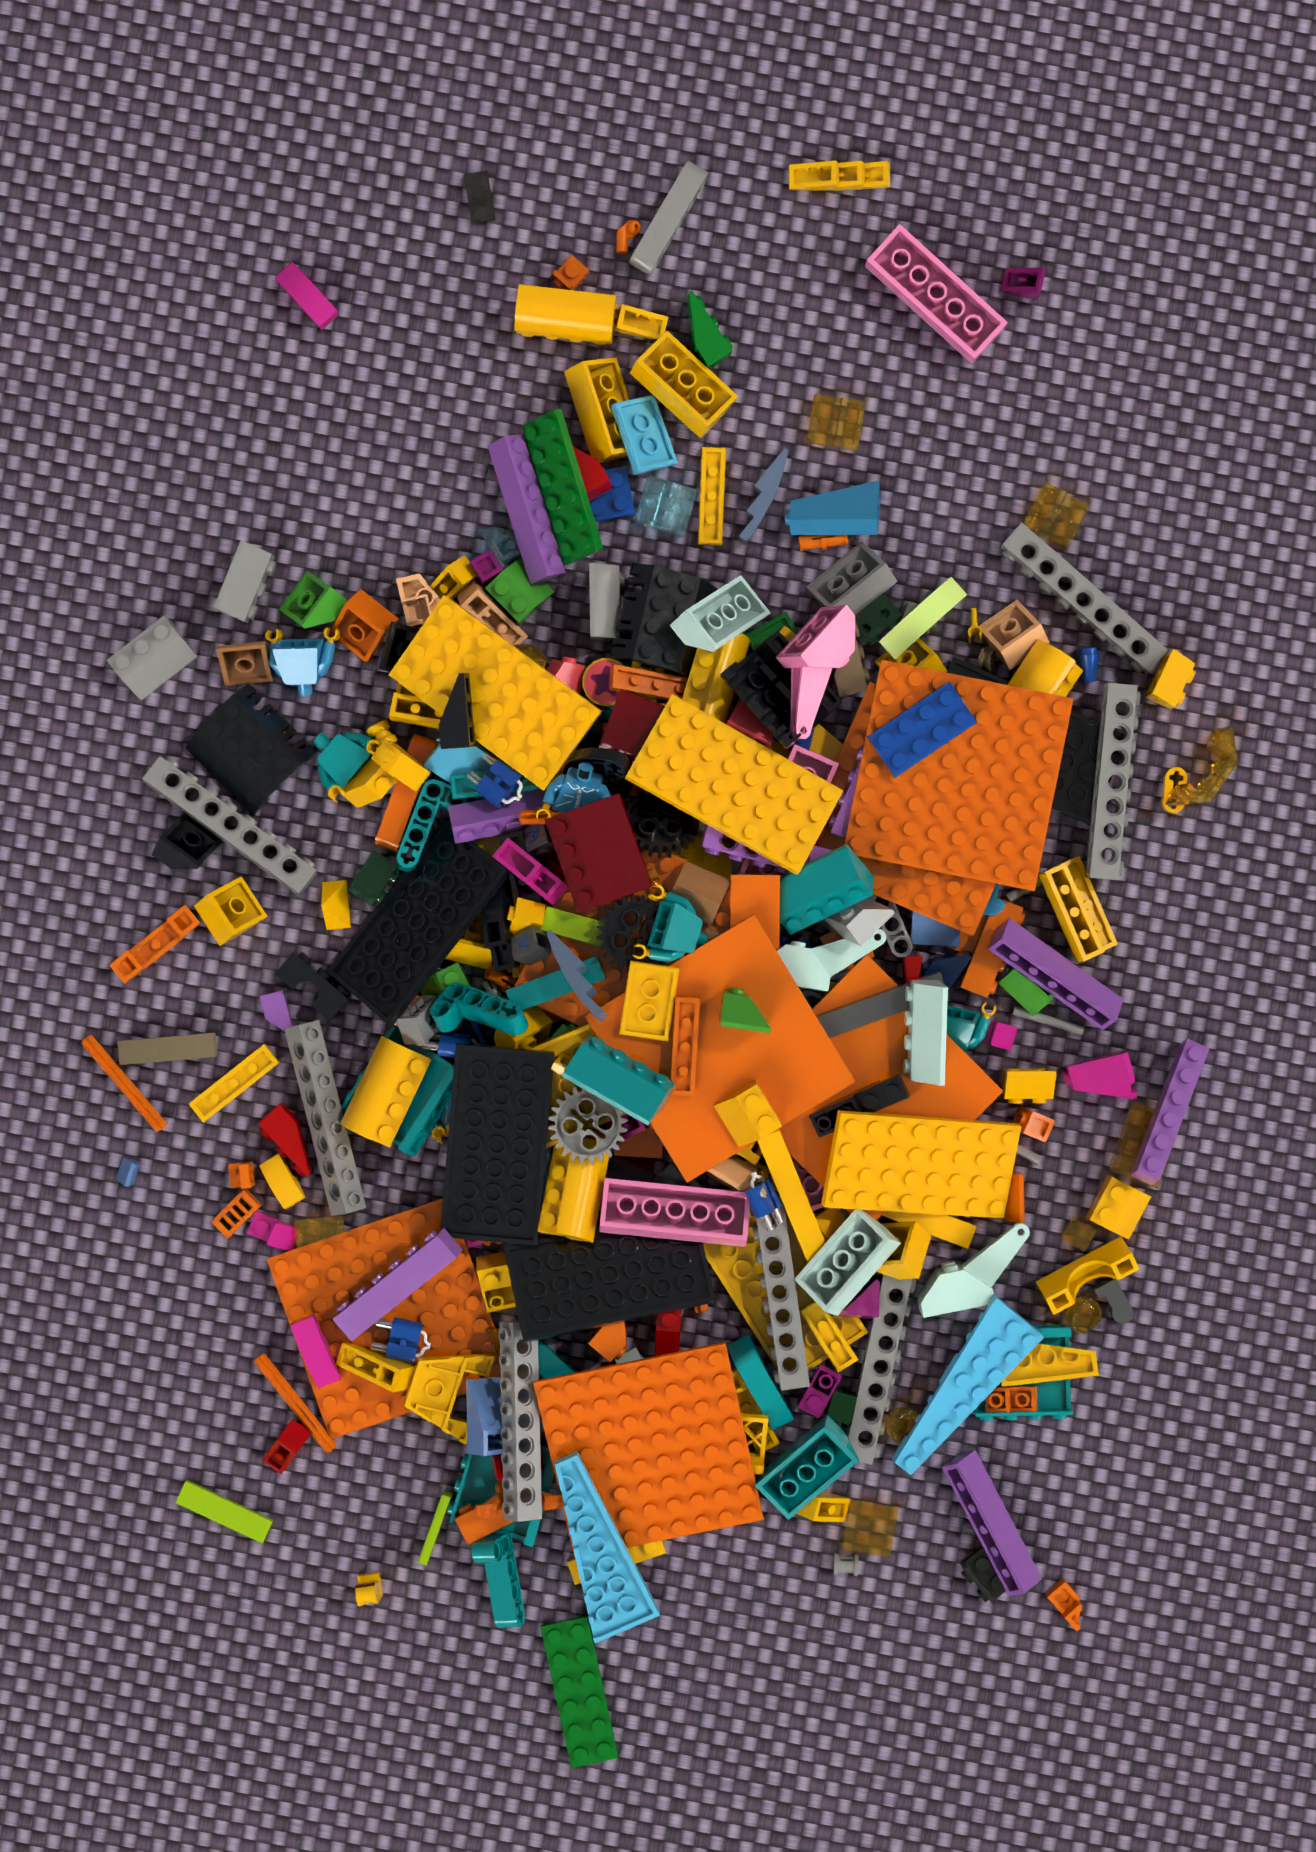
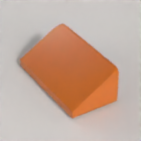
[1003,1172,1025,1223]

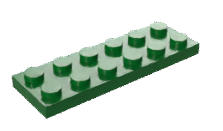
[522,409,604,565]
[541,1615,618,1768]

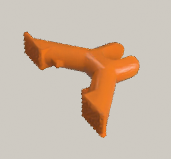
[475,1480,564,1520]

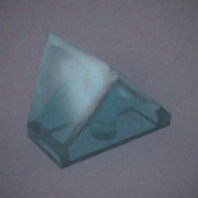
[476,527,521,568]

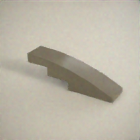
[117,1032,218,1065]

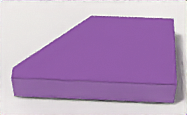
[259,990,293,1031]

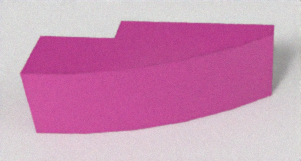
[275,262,340,330]
[492,837,569,905]
[290,1313,341,1388]

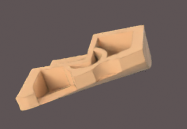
[396,573,441,627]

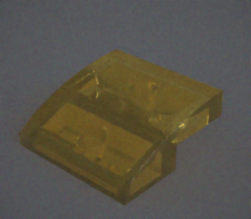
[807,394,865,450]
[1023,482,1090,549]
[294,1215,345,1248]
[842,1499,898,1557]

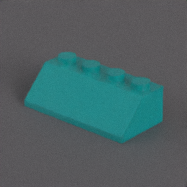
[780,844,874,935]
[562,1035,675,1126]
[755,1415,859,1520]

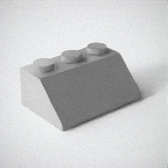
[213,540,276,624]
[806,541,897,616]
[589,563,625,641]
[107,616,199,701]
[819,898,895,946]

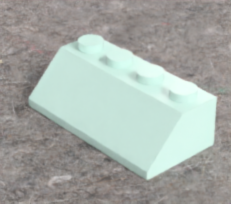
[670,575,771,652]
[903,980,948,1086]
[794,1209,901,1316]

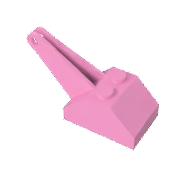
[776,605,855,739]

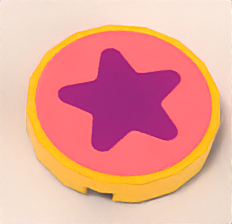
[582,658,624,707]

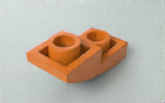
[985,1386,1038,1412]

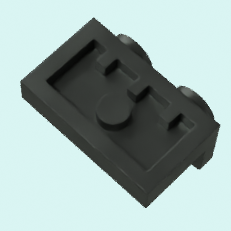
[961,1546,1006,1605]

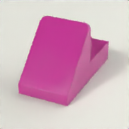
[981,1020,1018,1051]
[247,1210,301,1251]

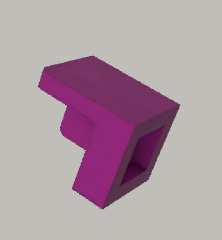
[469,549,503,587]

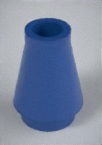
[1075,647,1099,682]

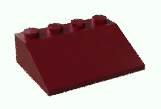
[594,689,665,768]
[545,793,652,913]

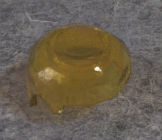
[1065,1296,1102,1334]
[886,1406,919,1443]

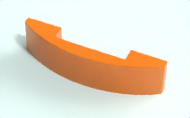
[109,904,201,984]

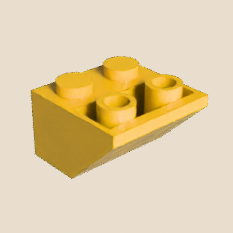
[476,1251,516,1313]

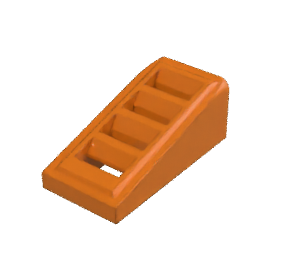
[211,1188,262,1239]

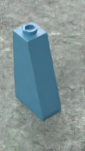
[785,481,881,535]

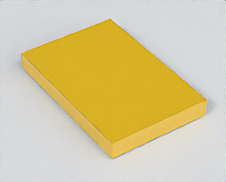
[619,960,680,1042]

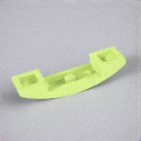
[879,577,967,660]

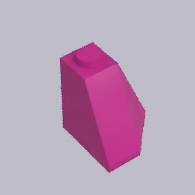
[1063,1050,1137,1099]

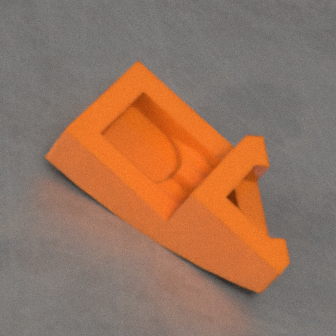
[1044,1578,1082,1631]

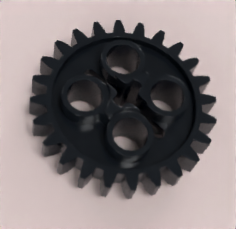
[625,790,699,858]
[596,894,660,973]

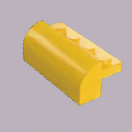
[514,284,616,345]
[682,633,750,724]
[1008,639,1083,697]
[389,683,442,729]
[1038,856,1118,963]
[340,1036,432,1148]
[537,1138,611,1243]

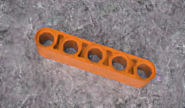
[375,733,438,853]

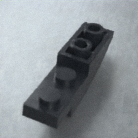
[481,877,520,972]
[809,1073,910,1138]

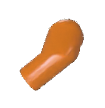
[616,220,641,254]

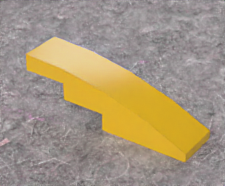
[789,160,890,191]
[613,304,668,340]
[882,1211,977,1249]

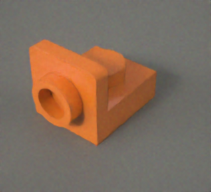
[552,254,590,290]
[1013,1106,1055,1143]
[228,1161,255,1189]

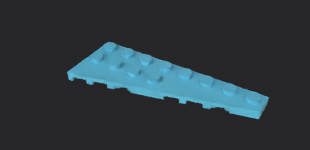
[892,1294,1044,1475]
[555,1451,660,1644]

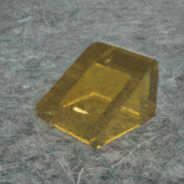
[1061,1217,1096,1251]

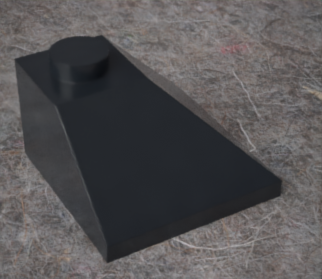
[151,813,223,869]

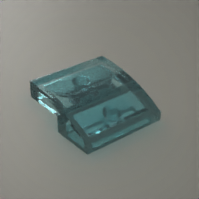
[634,476,697,537]

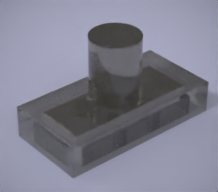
[463,170,496,224]

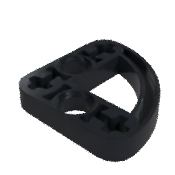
[563,748,633,798]

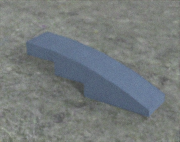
[738,448,788,544]
[547,930,608,1022]

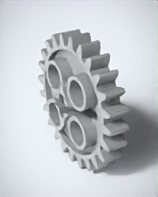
[548,1086,628,1164]

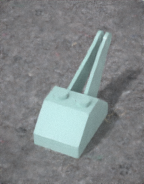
[777,929,886,993]
[917,1223,1030,1318]

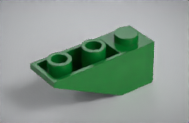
[686,291,733,370]

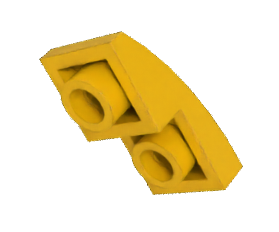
[259,1153,306,1209]

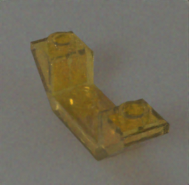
[1165,726,1238,807]

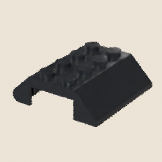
[609,563,718,678]
[720,631,843,750]
[185,683,317,816]

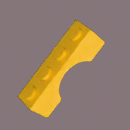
[1036,1236,1139,1315]

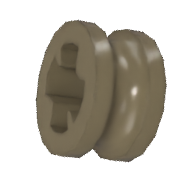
[977,648,996,671]

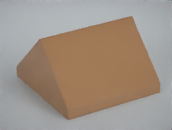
[216,641,273,686]
[672,861,731,926]

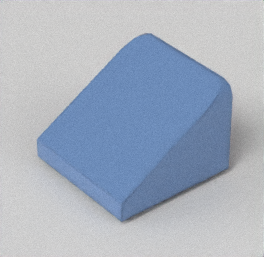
[116,1157,140,1187]

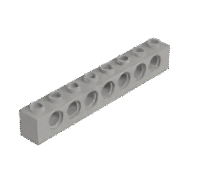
[1000,523,1168,674]
[1085,683,1141,880]
[142,756,317,897]
[284,1020,366,1216]
[750,1192,810,1391]
[847,1274,916,1465]
[498,1321,542,1522]

